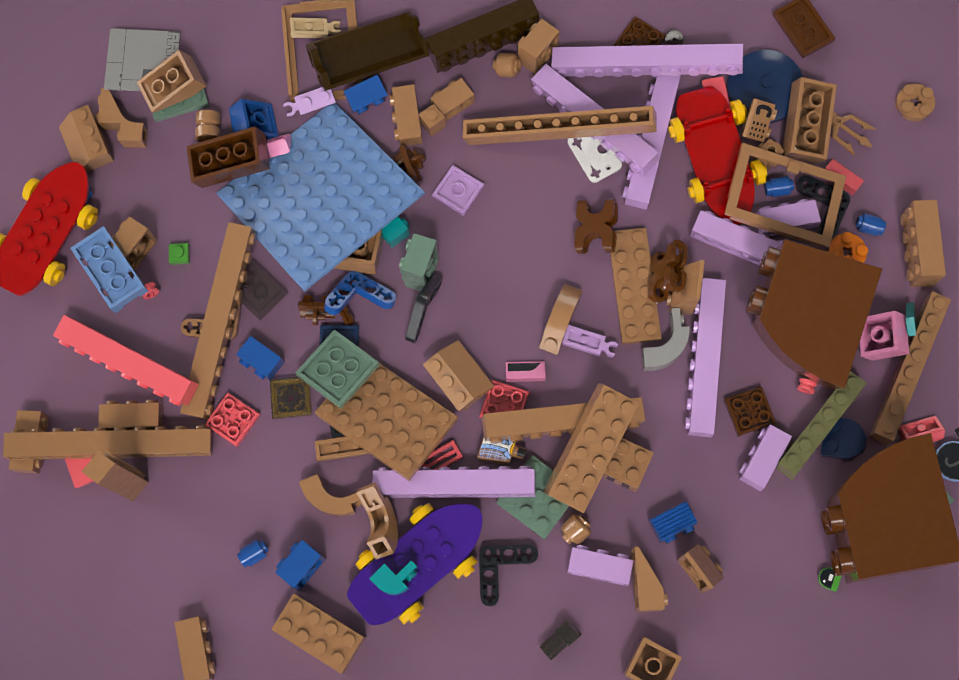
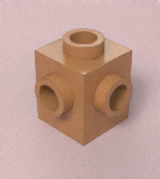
[754,139,784,172]

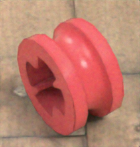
[142,282,159,300]
[797,378,817,394]

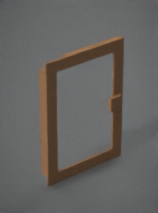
[281,0,363,103]
[725,143,846,247]

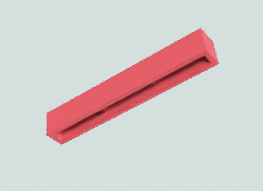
[53,315,199,406]

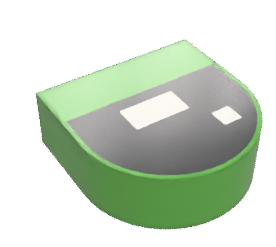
[818,568,841,592]

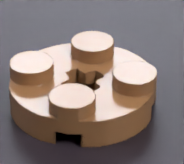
[895,84,935,122]

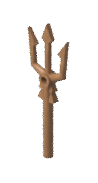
[831,112,876,156]

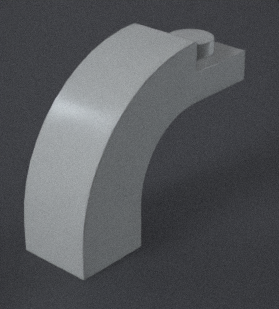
[642,308,690,372]

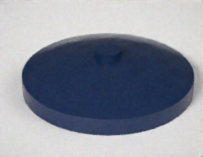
[727,50,803,124]

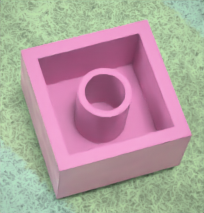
[860,311,909,361]

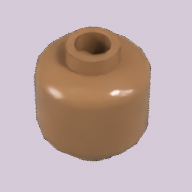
[493,53,521,78]
[561,514,592,545]

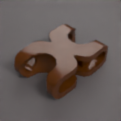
[574,198,618,254]
[648,239,688,304]

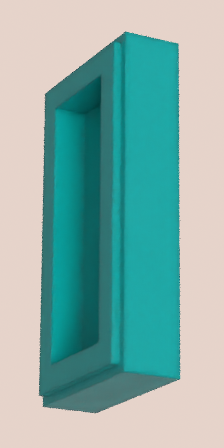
[906,302,916,336]

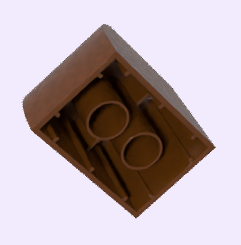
[746,239,883,390]
[820,433,959,584]

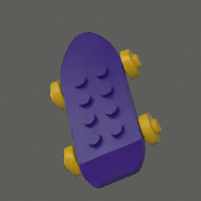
[347,503,483,625]

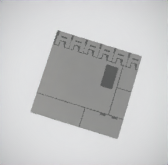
[104,29,180,91]

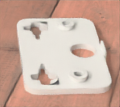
[568,137,622,183]

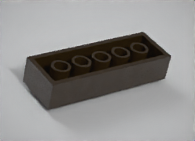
[427,0,539,73]

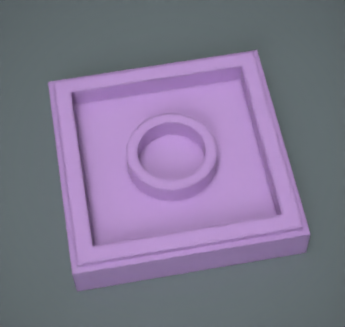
[432,165,484,216]

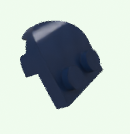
[820,418,867,461]

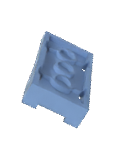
[70,226,148,314]

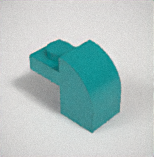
[369,561,418,595]

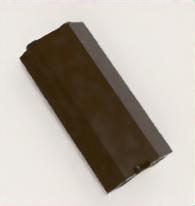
[306,11,429,91]

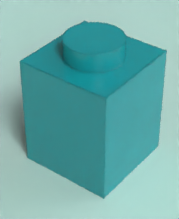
[381,216,410,248]

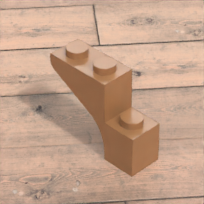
[96,88,148,148]

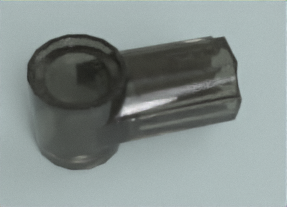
[540,619,582,660]

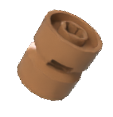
[195,110,221,142]

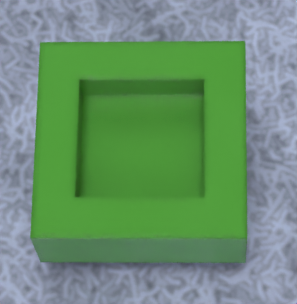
[169,243,190,265]

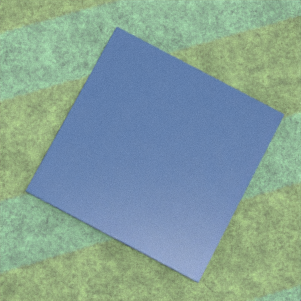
[216,103,425,292]

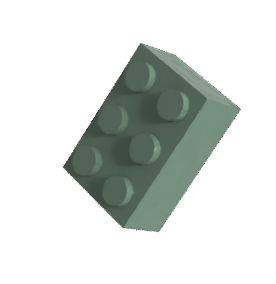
[399,233,439,291]

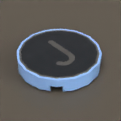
[936,441,959,482]

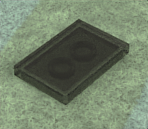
[241,259,287,321]

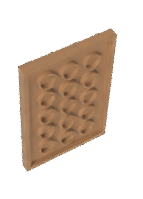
[315,363,458,481]

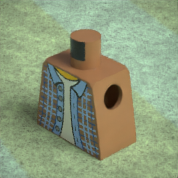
[477,438,527,465]

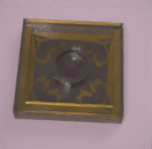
[269,377,312,419]

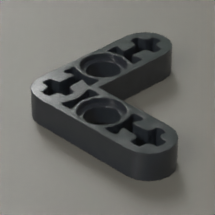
[795,175,850,239]
[405,275,443,344]
[479,545,538,607]

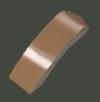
[539,284,583,355]
[299,474,363,517]
[356,482,398,560]

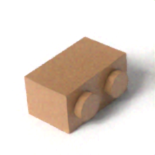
[431,78,475,121]

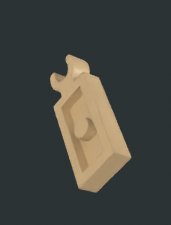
[289,18,341,38]

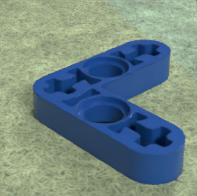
[324,271,396,315]

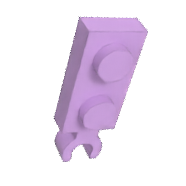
[283,87,336,116]
[562,325,618,358]

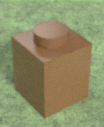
[419,104,446,137]

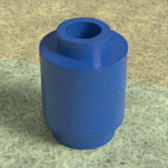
[764,176,794,197]
[855,213,886,236]
[237,539,269,568]

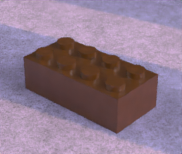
[186,127,270,188]

